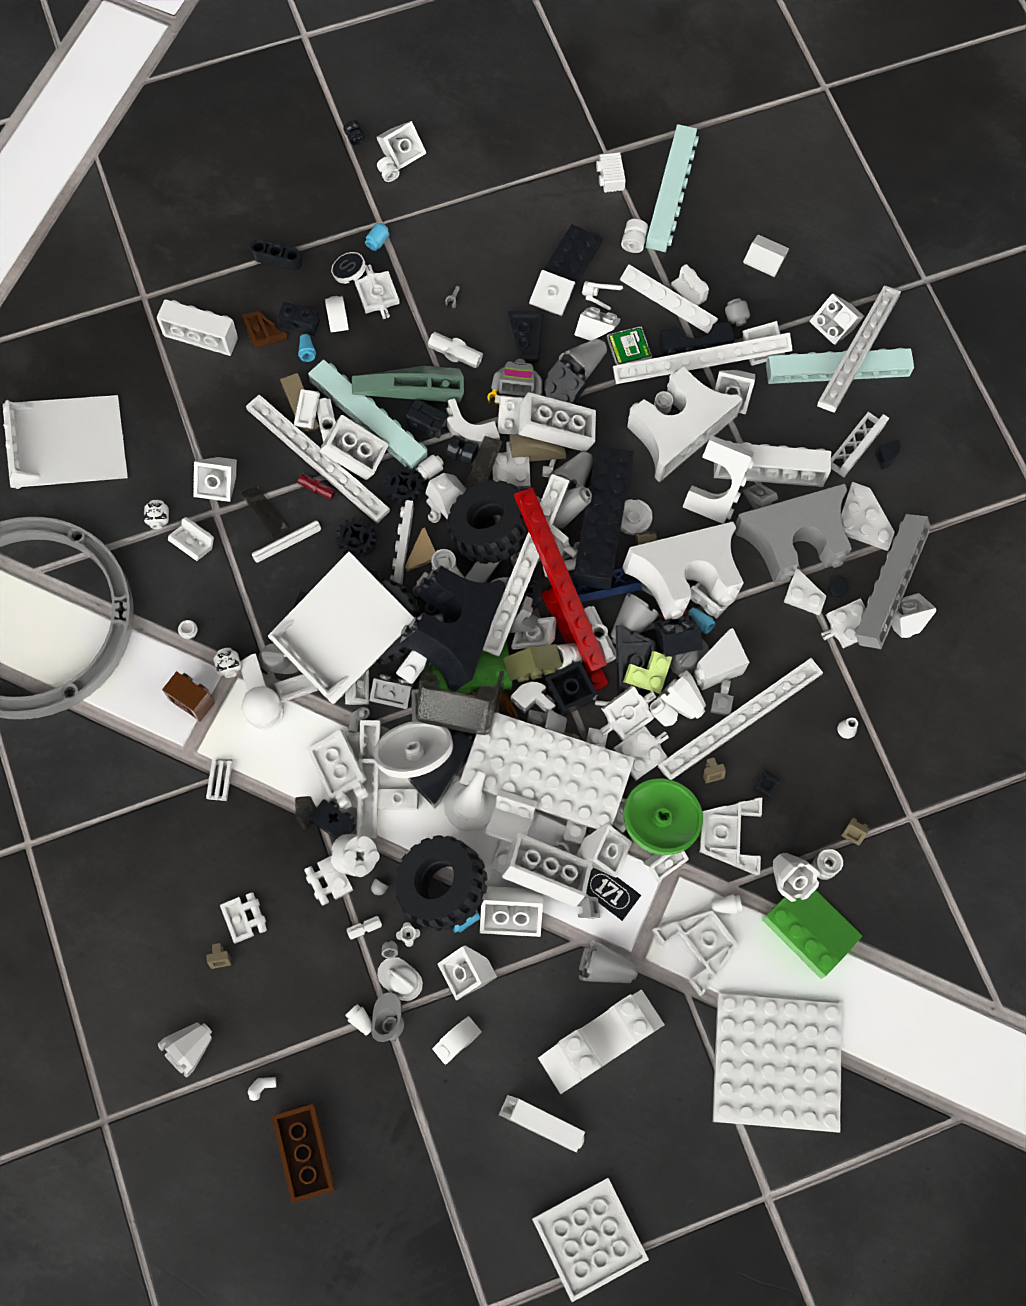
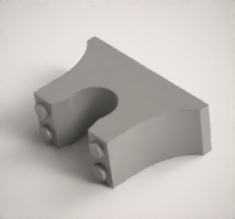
[734,484,852,583]

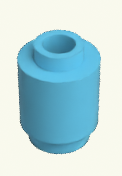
[365,224,390,251]

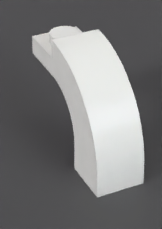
[446,398,500,449]

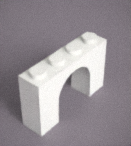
[683,435,755,524]

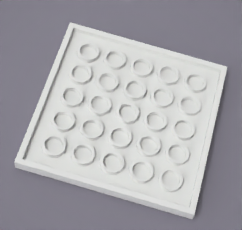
[713,993,842,1132]

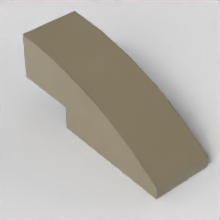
[280,373,319,434]
[509,434,566,461]

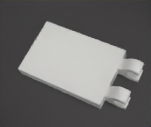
[307,730,369,810]

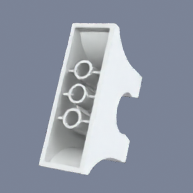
[627,367,743,482]
[622,522,744,620]
[538,990,664,1095]

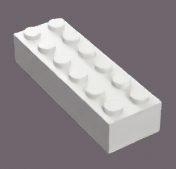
[714,441,831,487]

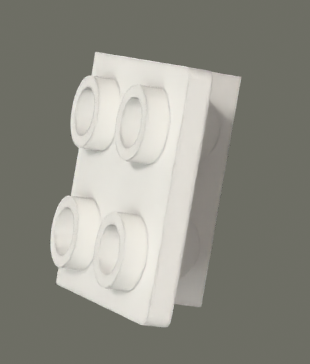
[495,395,524,434]
[485,790,537,842]

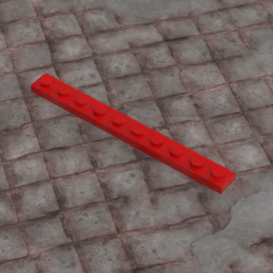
[514,487,607,673]

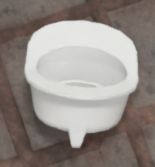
[377,957,423,1001]

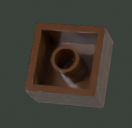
[162,671,214,722]

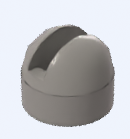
[371,878,389,895]
[382,940,398,958]

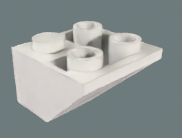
[810,294,865,345]
[575,307,621,341]

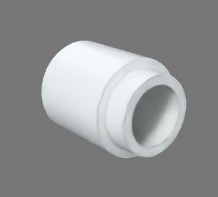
[416,455,444,481]
[649,698,678,726]

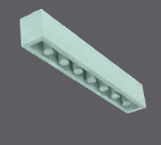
[645,124,699,252]
[766,348,914,384]
[308,360,428,471]

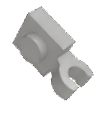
[710,680,734,716]

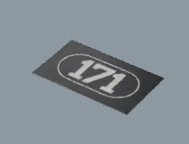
[586,868,642,921]

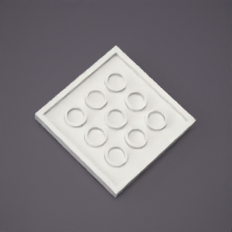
[532,1178,649,1302]

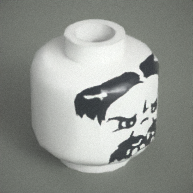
[144,500,169,529]
[214,648,241,678]

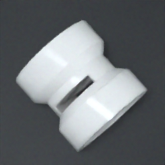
[377,157,399,182]
[654,391,673,415]

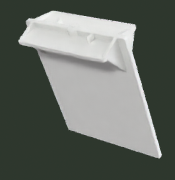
[3,395,128,489]
[268,552,414,704]

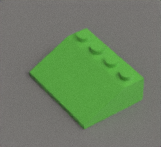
[432,639,512,697]
[762,890,862,979]

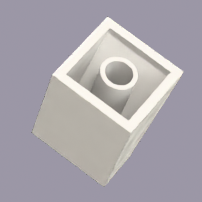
[693,628,749,691]

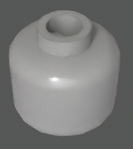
[725,298,750,327]

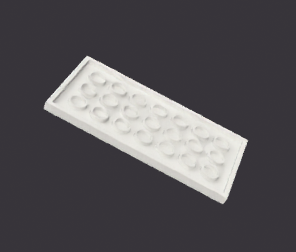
[459,709,635,833]

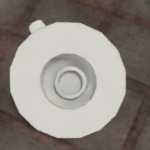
[443,770,496,831]

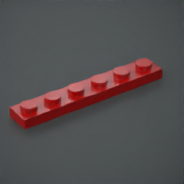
[541,588,609,691]

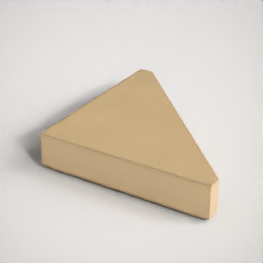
[405,528,435,572]

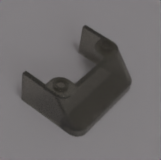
[415,659,504,735]

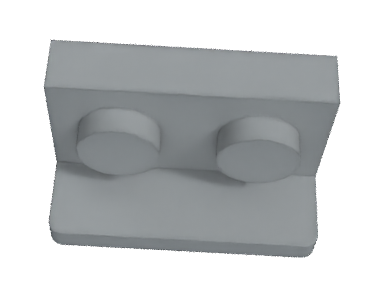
[369,674,414,709]

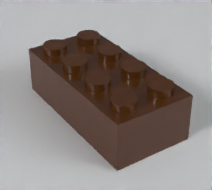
[272,1104,336,1203]

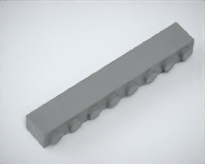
[855,514,931,649]

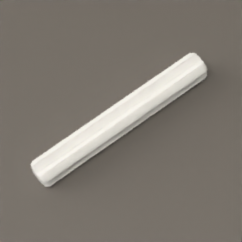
[252,521,321,562]

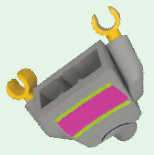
[487,359,542,405]

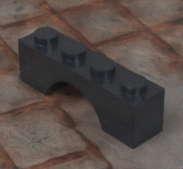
[658,322,734,357]

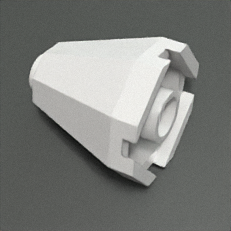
[657,670,706,719]
[773,853,819,902]
[158,1022,212,1077]

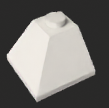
[376,121,426,170]
[714,370,755,414]
[194,457,237,502]
[426,473,466,519]
[891,593,936,638]
[576,824,632,877]
[438,946,497,1000]

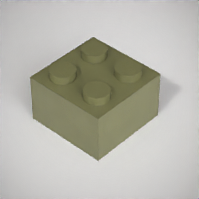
[503,644,562,682]

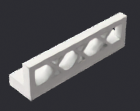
[831,412,889,477]

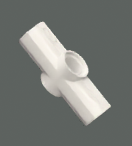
[428,332,483,368]
[317,398,336,442]
[584,606,616,663]

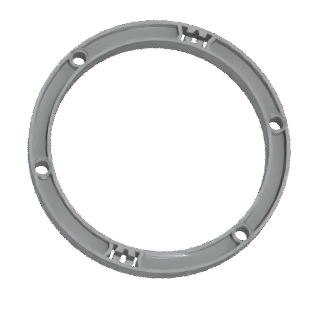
[0,517,134,719]

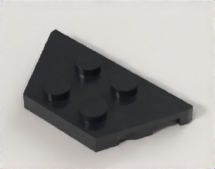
[615,625,655,696]

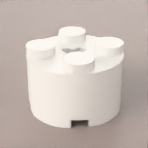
[331,834,380,877]

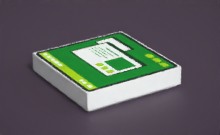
[607,327,652,366]

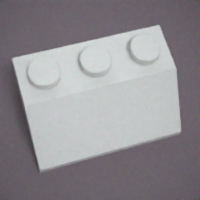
[319,415,389,480]
[480,886,543,937]

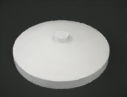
[374,721,453,778]

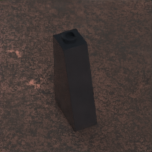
[408,730,474,809]

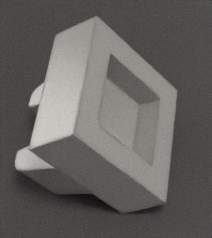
[577,896,601,919]

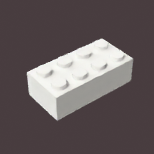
[157,299,238,356]
[518,392,596,452]
[502,833,592,907]

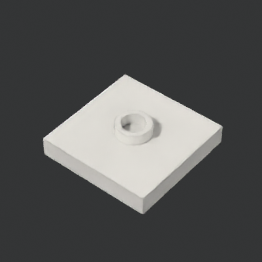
[529,270,575,316]

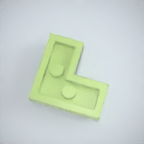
[623,651,672,694]

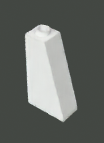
[499,1095,585,1152]

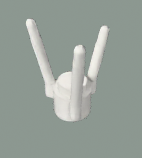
[582,281,623,310]

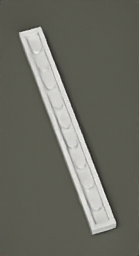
[817,286,901,413]
[613,333,793,384]
[246,395,390,523]
[483,474,569,657]
[658,658,823,780]

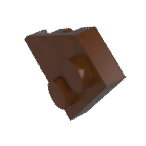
[242,311,287,348]

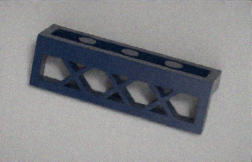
[571,567,642,602]

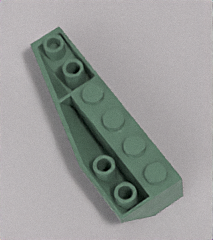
[352,366,464,403]

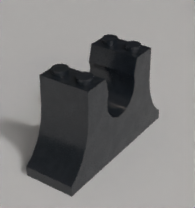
[400,566,505,692]

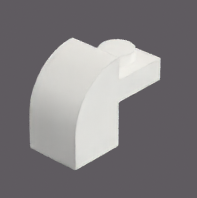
[325,296,349,332]
[511,682,555,714]
[432,1016,482,1065]

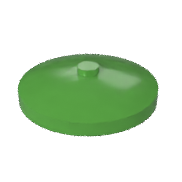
[623,779,703,855]

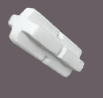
[347,916,382,939]

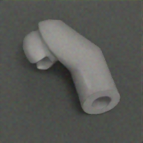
[348,707,370,733]

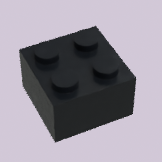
[653,615,703,657]
[544,661,598,716]

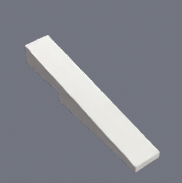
[357,720,381,839]

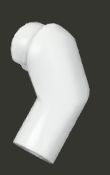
[426,498,442,523]
[248,1077,277,1101]

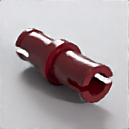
[298,473,336,500]

